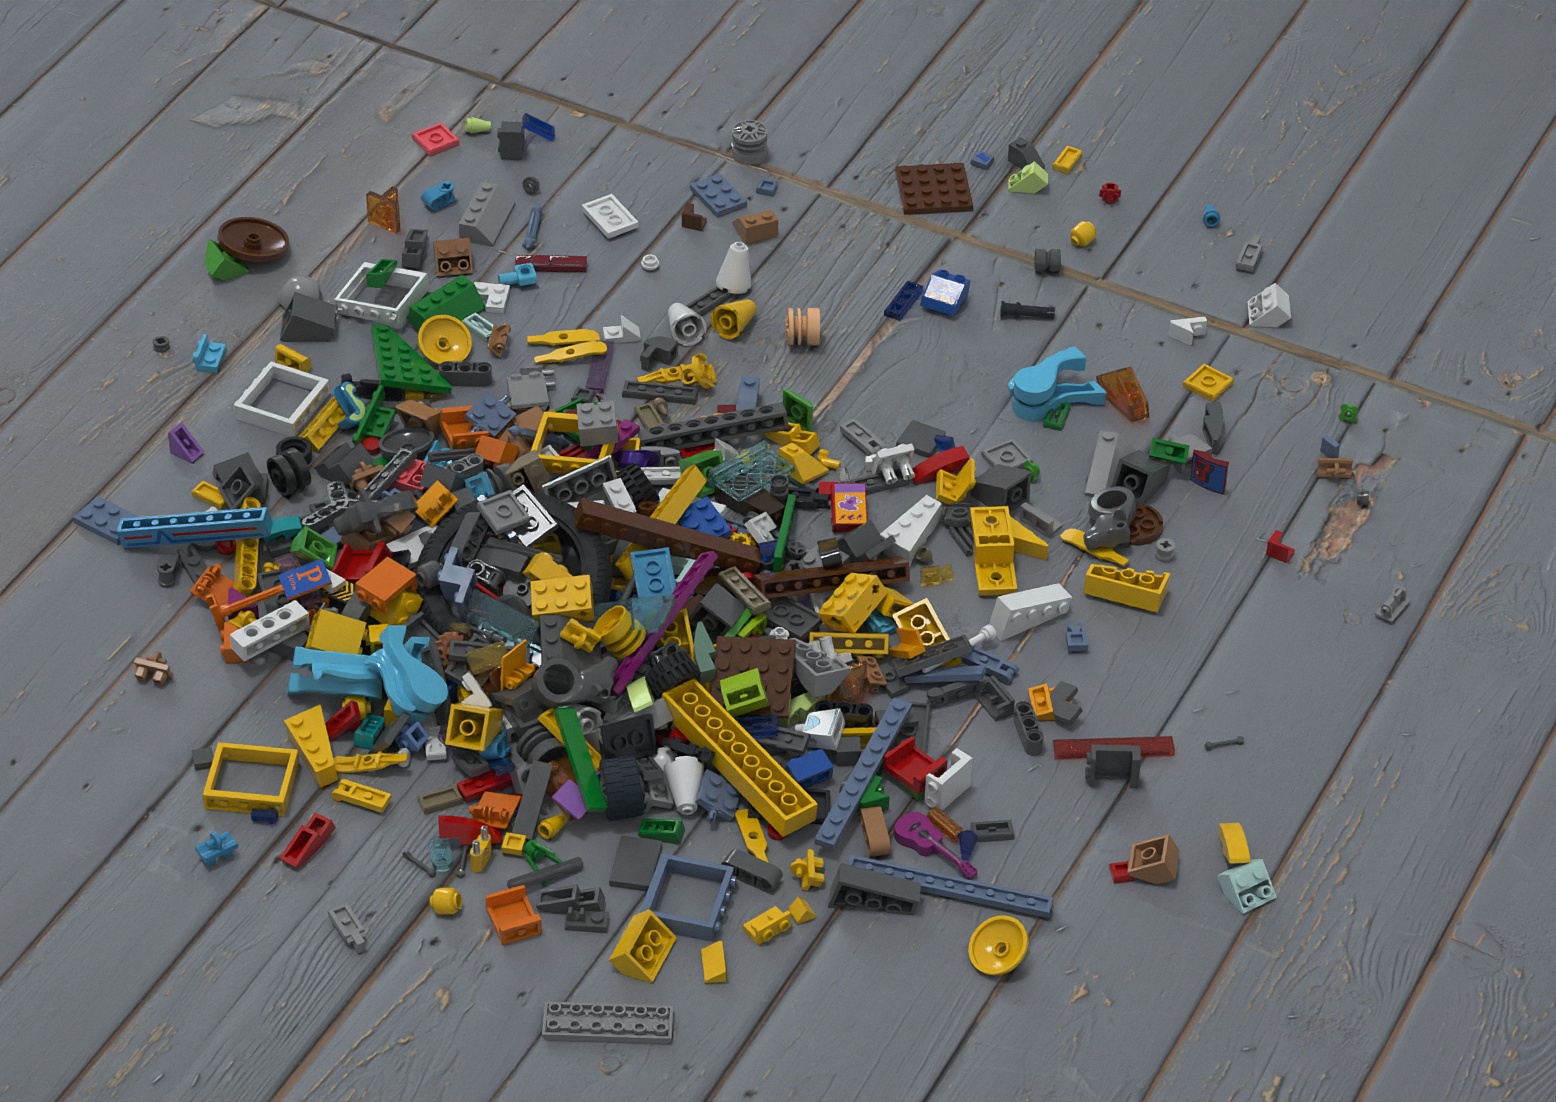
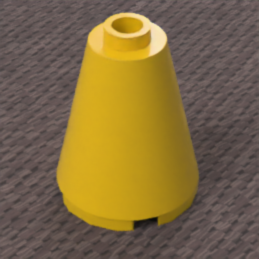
[710,299,757,339]

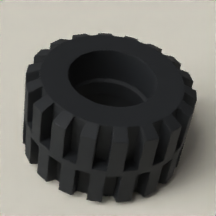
[616,462,660,512]
[645,651,700,699]

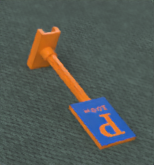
[205,558,332,632]

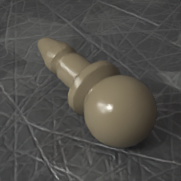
[652,397,668,415]

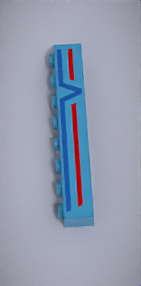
[117,507,273,548]

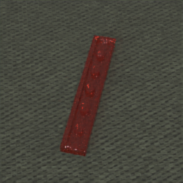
[1052,736,1175,759]

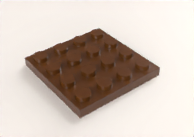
[895,163,973,215]
[711,636,797,719]

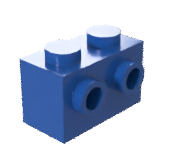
[785,748,833,788]

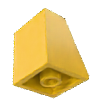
[369,588,423,626]
[305,609,368,655]
[445,703,504,751]

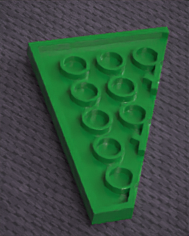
[371,324,452,394]

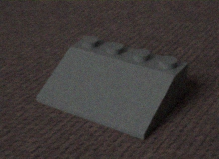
[539,614,601,694]

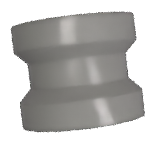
[1155,538,1175,562]

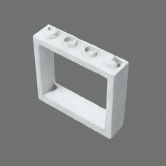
[334,262,430,325]
[233,361,330,437]

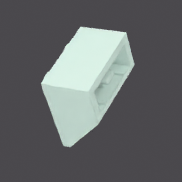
[1217,859,1277,914]

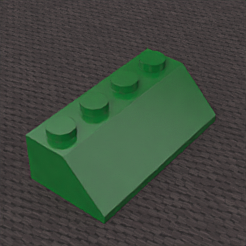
[408,275,486,330]

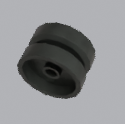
[267,448,311,496]

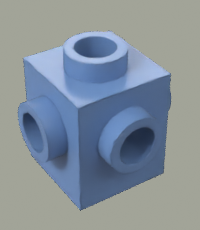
[394,721,430,753]

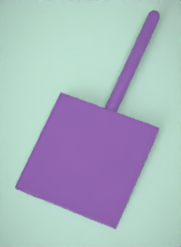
[552,770,600,820]

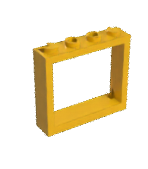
[531,412,619,474]
[203,742,299,817]

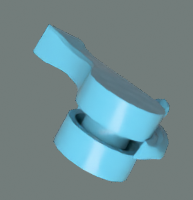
[1008,346,1107,421]
[364,625,448,724]
[287,646,383,702]

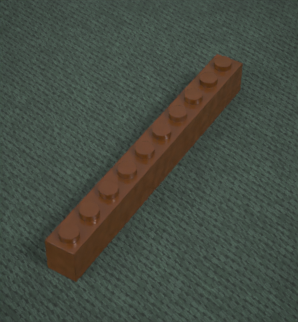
[574,498,761,575]

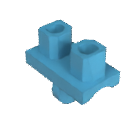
[195,831,238,866]

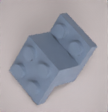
[437,547,480,622]

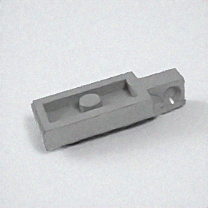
[1236,234,1262,272]
[328,903,366,953]

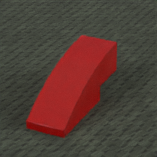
[912,446,970,485]
[279,812,336,868]
[438,815,502,845]

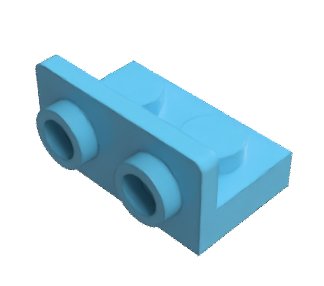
[192,334,227,373]
[465,472,495,500]
[863,608,898,635]

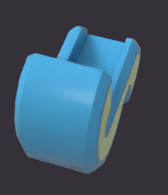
[333,382,366,430]

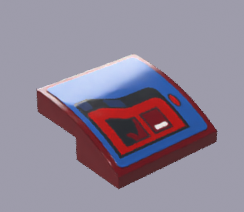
[1190,450,1229,494]

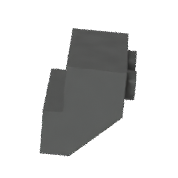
[314,442,375,486]

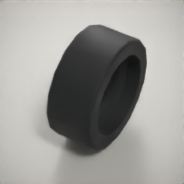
[276,436,312,465]

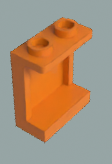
[439,405,489,450]
[355,557,418,614]
[485,885,542,945]

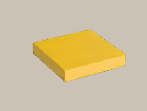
[1183,364,1234,402]

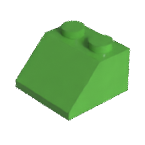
[679,450,728,498]

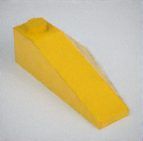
[892,598,962,667]

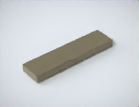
[718,566,771,615]

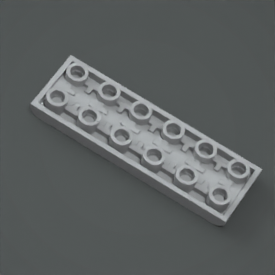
[542,1001,673,1044]

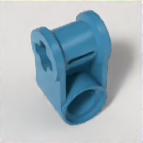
[421,181,456,211]
[479,730,511,761]

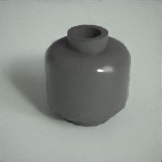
[416,560,443,589]

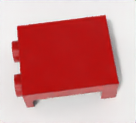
[332,542,393,584]
[884,736,948,795]

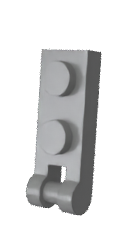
[840,418,887,456]

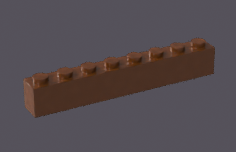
[754,557,910,599]

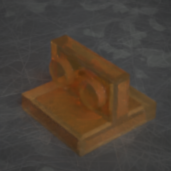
[366,187,401,234]

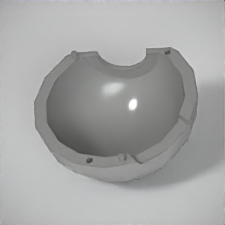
[278,275,319,308]

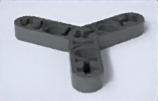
[302,481,378,532]

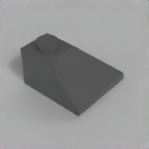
[218,461,264,510]

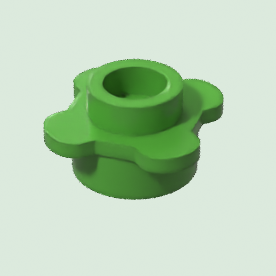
[1339,404,1359,423]
[1024,460,1040,482]

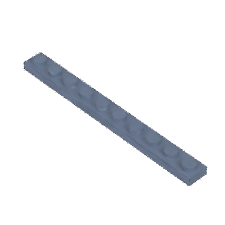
[814,697,912,850]
[848,855,1054,918]

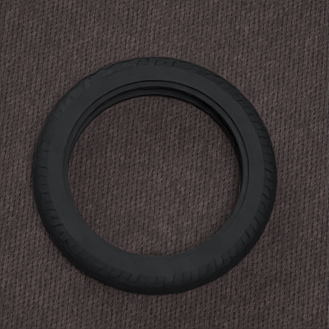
[415,492,612,646]

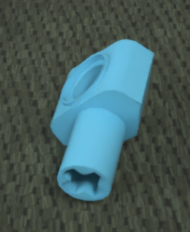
[498,263,537,286]

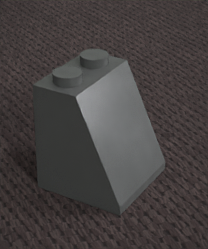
[280,292,337,342]
[1111,450,1171,506]
[970,464,1031,513]
[688,583,747,644]

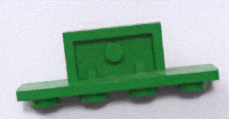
[352,385,396,446]

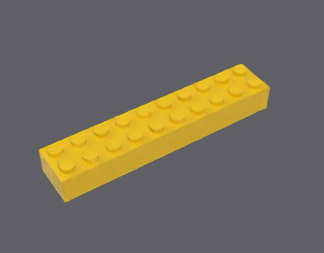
[662,678,818,837]

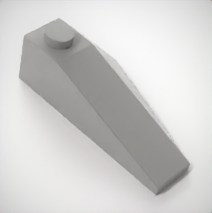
[1085,430,1136,497]
[791,638,851,697]

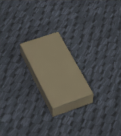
[634,402,665,429]
[417,785,463,815]

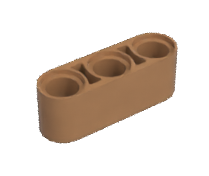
[859,806,891,857]

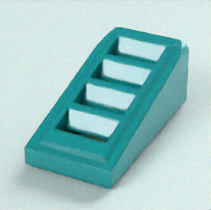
[354,714,385,749]

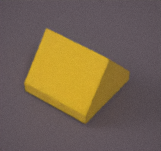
[788,897,816,924]

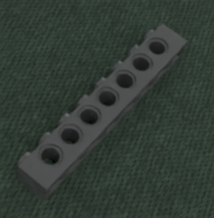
[638,402,789,450]

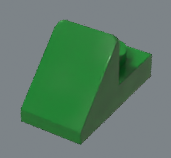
[1149,438,1190,465]
[858,775,890,816]

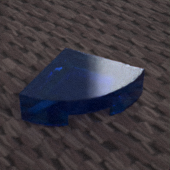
[934,435,955,451]
[758,540,777,562]

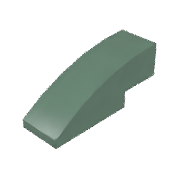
[693,621,716,684]

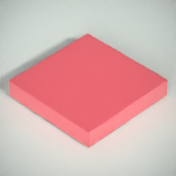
[412,122,459,156]

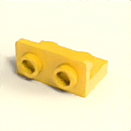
[743,906,791,945]

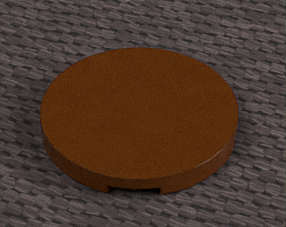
[1113,504,1163,545]

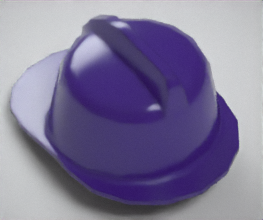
[614,450,659,471]

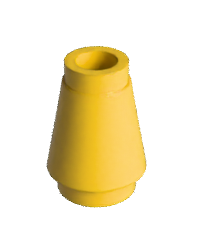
[538,813,567,839]

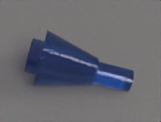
[958,830,978,862]

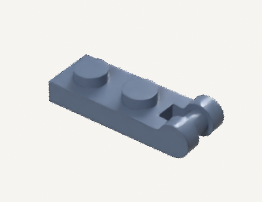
[961,646,1019,684]

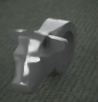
[1083,486,1137,550]
[333,488,419,536]
[532,656,618,708]

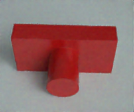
[325,700,361,741]

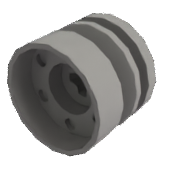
[732,120,767,165]

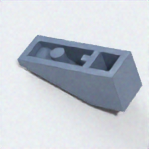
[737,376,760,411]

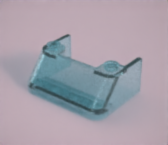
[588,594,676,633]

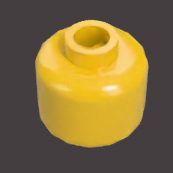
[1070,221,1096,247]
[342,696,371,721]
[430,887,462,915]

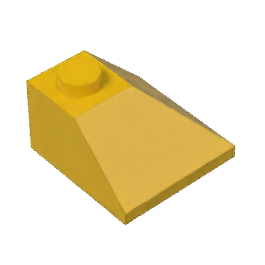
[776,443,829,484]

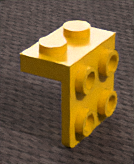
[936,458,976,505]

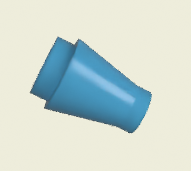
[1203,204,1220,227]

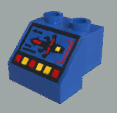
[920,270,971,316]

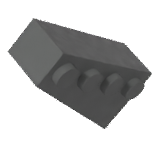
[828,863,921,915]

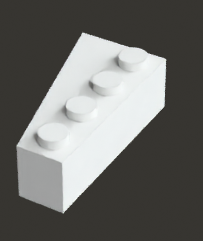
[880,495,942,567]
[989,583,1072,641]

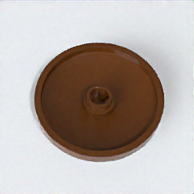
[217,217,289,262]

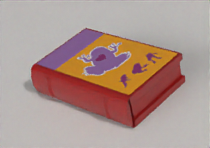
[830,483,867,532]

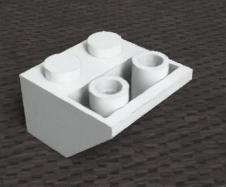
[1247,283,1291,327]

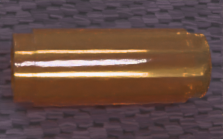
[927,807,965,842]

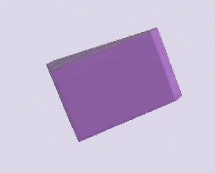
[168,422,204,463]

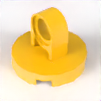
[680,353,716,389]

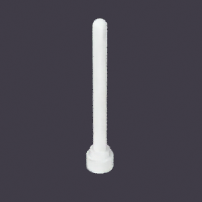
[922,624,997,673]

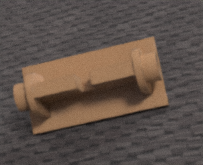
[487,323,511,359]
[857,656,887,694]

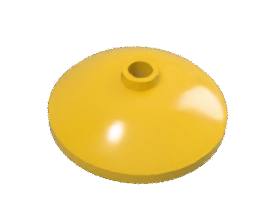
[418,315,472,365]
[968,915,1029,976]

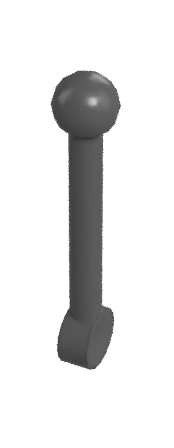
[1204,736,1244,750]
[456,844,470,878]
[402,850,436,877]

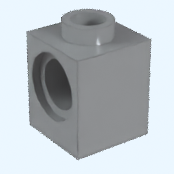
[509,762,532,795]

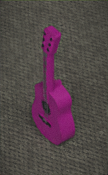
[894,812,978,880]

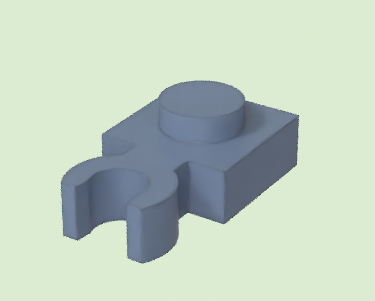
[1066,622,1088,651]

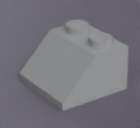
[506,371,549,409]

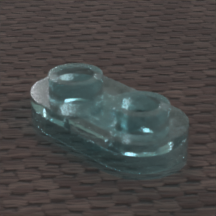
[429,836,453,872]

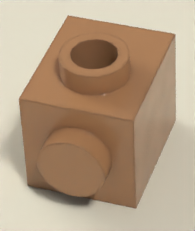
[384,511,416,538]

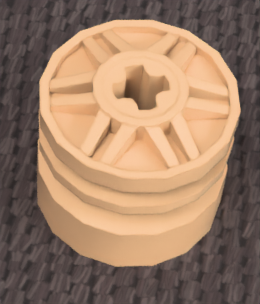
[785,308,820,346]

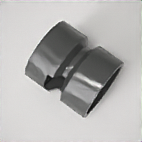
[1034,249,1061,272]

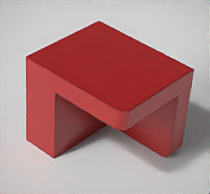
[1266,530,1295,563]

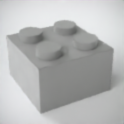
[577,401,618,446]

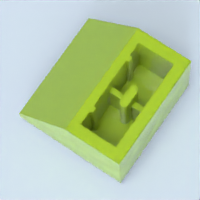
[720,668,769,717]

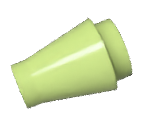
[465,117,491,134]

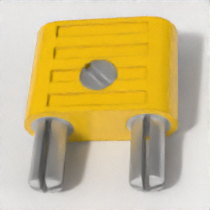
[470,825,492,873]

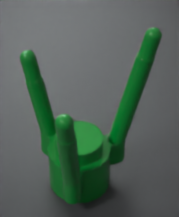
[524,839,563,886]

